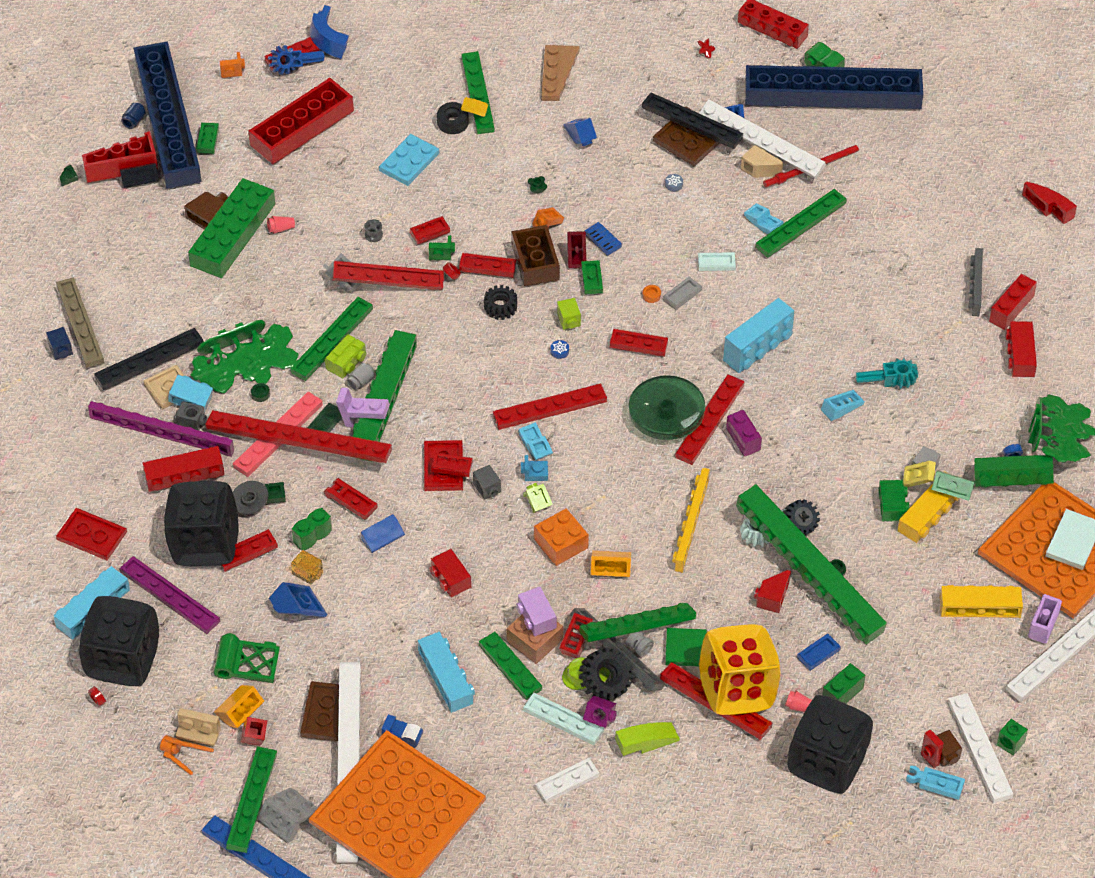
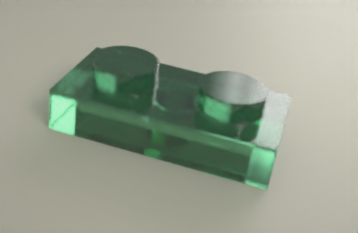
[307,403,342,432]

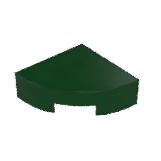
[60,164,78,186]

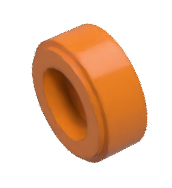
[643,285,661,303]

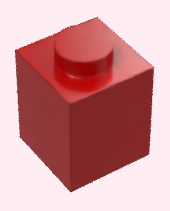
[241,717,268,746]

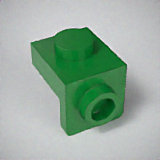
[429,235,455,260]

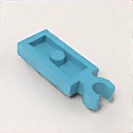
[906,766,965,800]

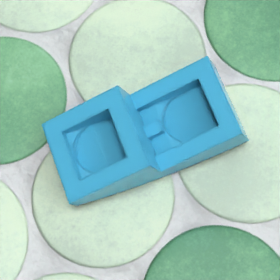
[744,203,783,234]
[518,422,553,461]

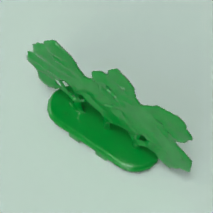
[190,320,299,393]
[1028,394,1095,463]

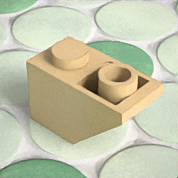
[741,145,783,178]

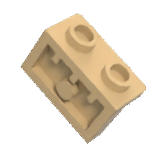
[176,708,221,746]

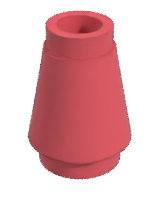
[267,216,295,234]
[785,690,812,712]

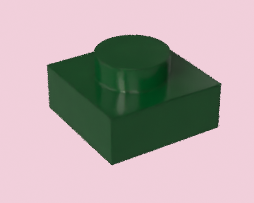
[264,482,286,504]

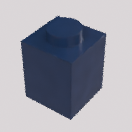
[46,327,73,360]

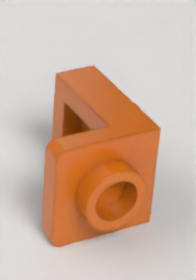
[220,52,245,78]

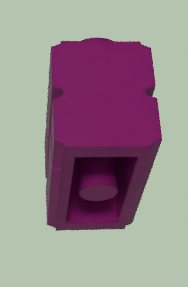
[726,410,762,456]

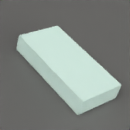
[698,252,736,271]

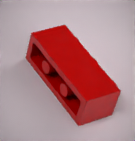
[989,273,1037,330]
[1005,321,1037,377]

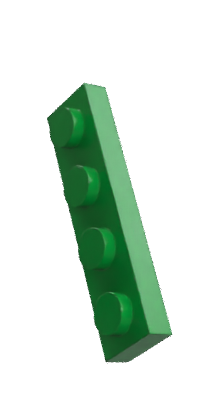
[479,631,542,700]

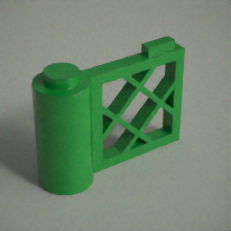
[214,633,280,683]

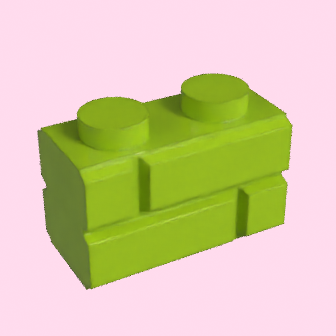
[325,334,367,379]

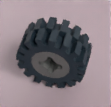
[783,499,820,535]

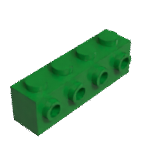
[974,455,1054,488]

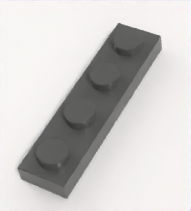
[969,248,983,317]

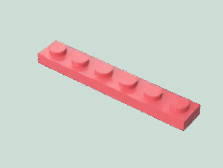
[233,392,323,477]

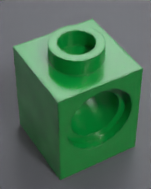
[997,719,1028,756]

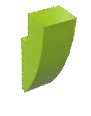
[615,722,680,756]

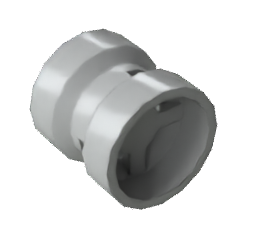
[626,631,654,657]

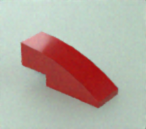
[1022,181,1077,224]

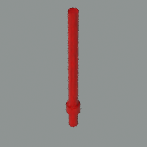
[763,145,859,188]

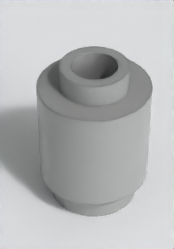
[347,363,375,390]

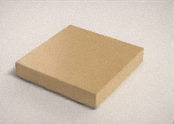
[143,365,185,410]

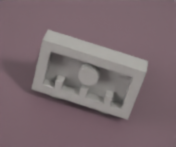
[258,788,318,843]

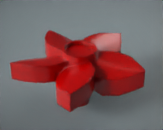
[697,38,715,59]

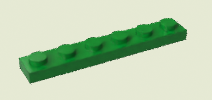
[461,51,495,134]
[755,189,847,258]
[290,297,373,381]
[579,603,696,642]
[226,746,277,853]

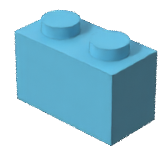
[168,375,213,412]

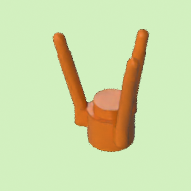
[160,735,214,775]

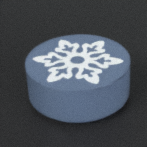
[665,174,683,192]

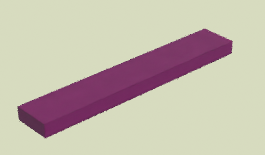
[119,556,221,634]

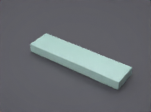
[523,692,604,746]

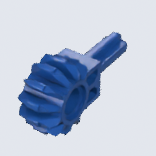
[268,45,325,75]

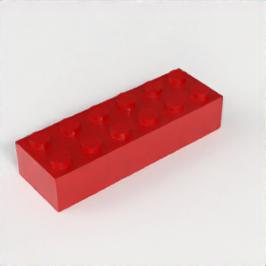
[248,78,354,164]

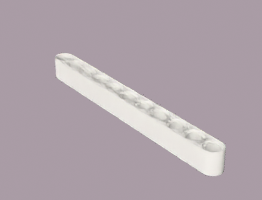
[336,662,361,863]

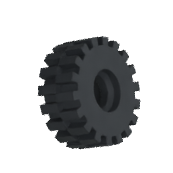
[579,648,633,701]

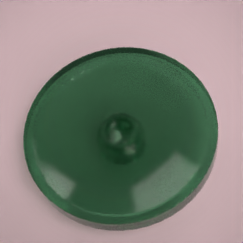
[629,375,705,440]

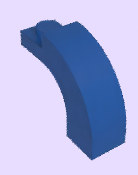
[310,5,349,59]

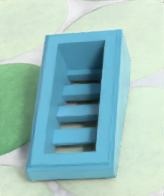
[821,390,865,421]

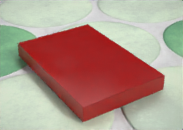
[424,440,463,491]
[56,508,127,561]

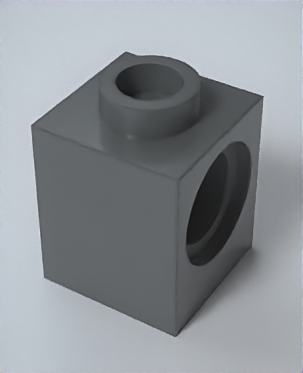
[176,401,207,431]
[473,464,501,500]

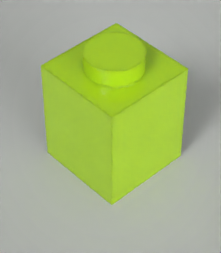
[557,298,581,330]

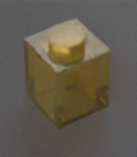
[291,550,323,585]

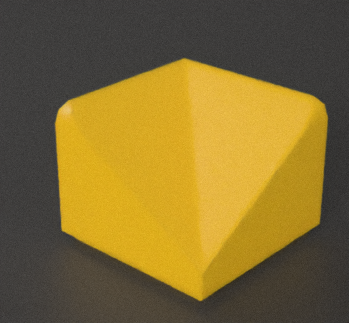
[461,97,488,117]

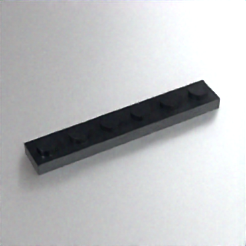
[642,92,743,149]
[94,328,204,391]

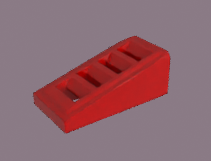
[559,613,593,658]

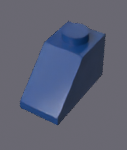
[563,118,597,146]

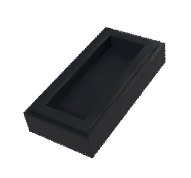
[120,163,159,188]

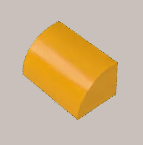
[591,550,631,577]
[214,685,264,728]

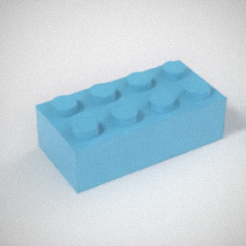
[723,298,794,373]

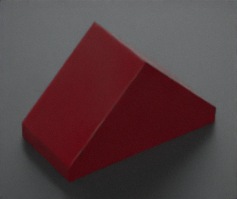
[567,231,587,268]

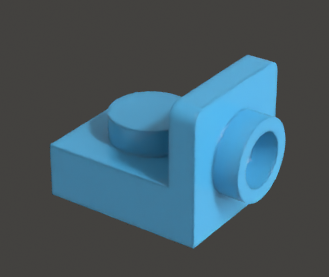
[521,455,548,481]

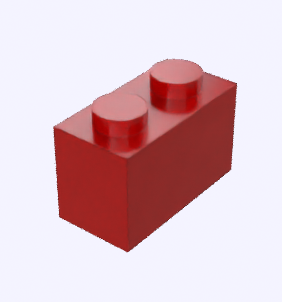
[430,549,472,597]

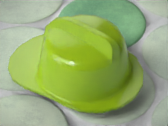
[562,657,610,690]

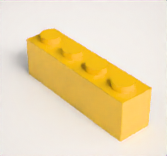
[897,471,961,543]
[939,585,1023,618]

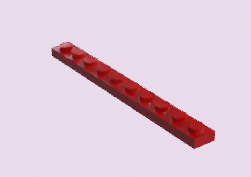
[205,410,392,464]

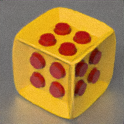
[699,624,780,715]

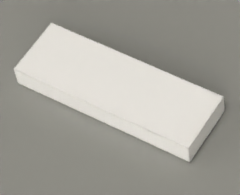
[535,758,599,803]

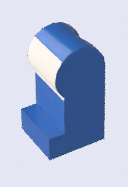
[381,714,423,748]

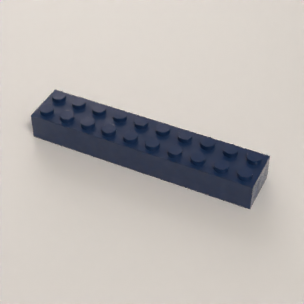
[133,41,202,189]
[745,65,924,109]

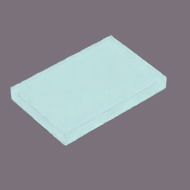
[1046,509,1095,570]

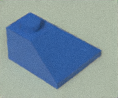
[269,582,328,617]

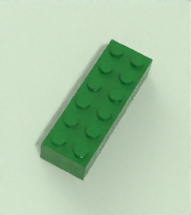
[188,178,276,279]

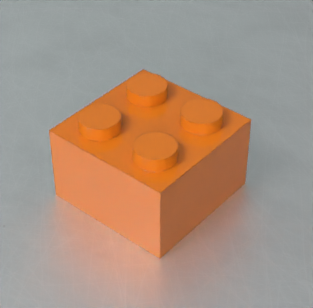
[534,508,589,566]

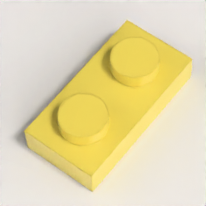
[903,461,936,487]

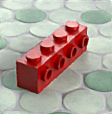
[738,0,809,49]
[142,446,225,492]

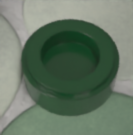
[251,383,270,402]

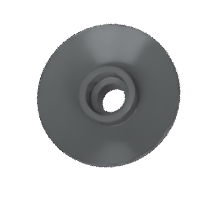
[233,481,268,515]

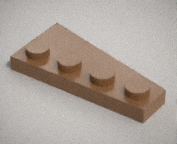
[542,45,580,101]

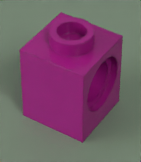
[583,696,617,728]

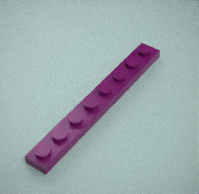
[88,401,234,457]

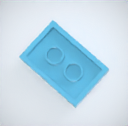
[379,134,440,186]

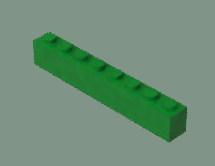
[353,330,417,462]

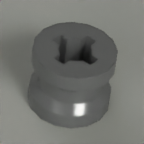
[364,219,383,242]

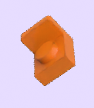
[532,207,564,228]

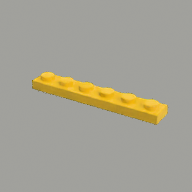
[672,468,710,573]

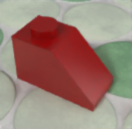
[754,570,791,613]

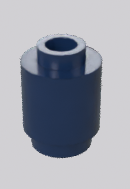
[121,102,146,129]

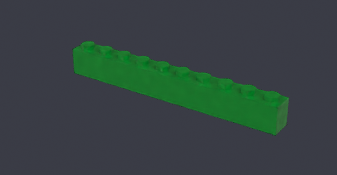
[736,484,887,645]

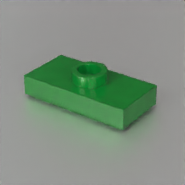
[196,122,219,154]

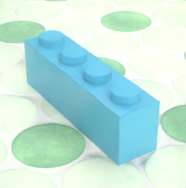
[54,566,130,640]
[418,631,475,713]

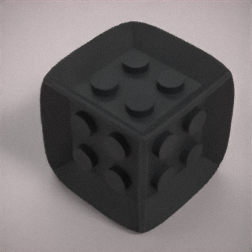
[164,481,239,566]
[79,596,159,686]
[787,695,873,794]

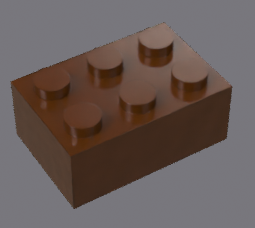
[511,225,560,286]

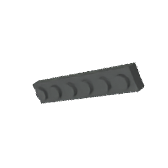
[570,608,665,691]

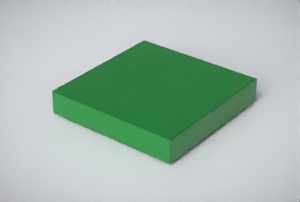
[665,628,707,667]

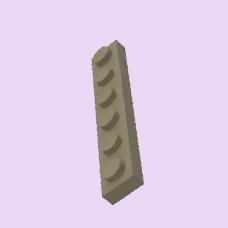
[56,277,105,368]

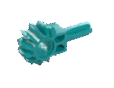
[856,358,919,390]

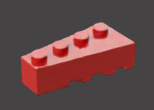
[82,131,158,183]

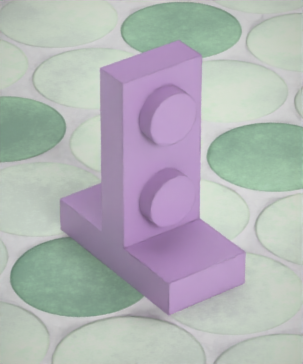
[336,388,390,427]

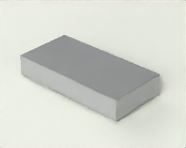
[663,277,702,310]

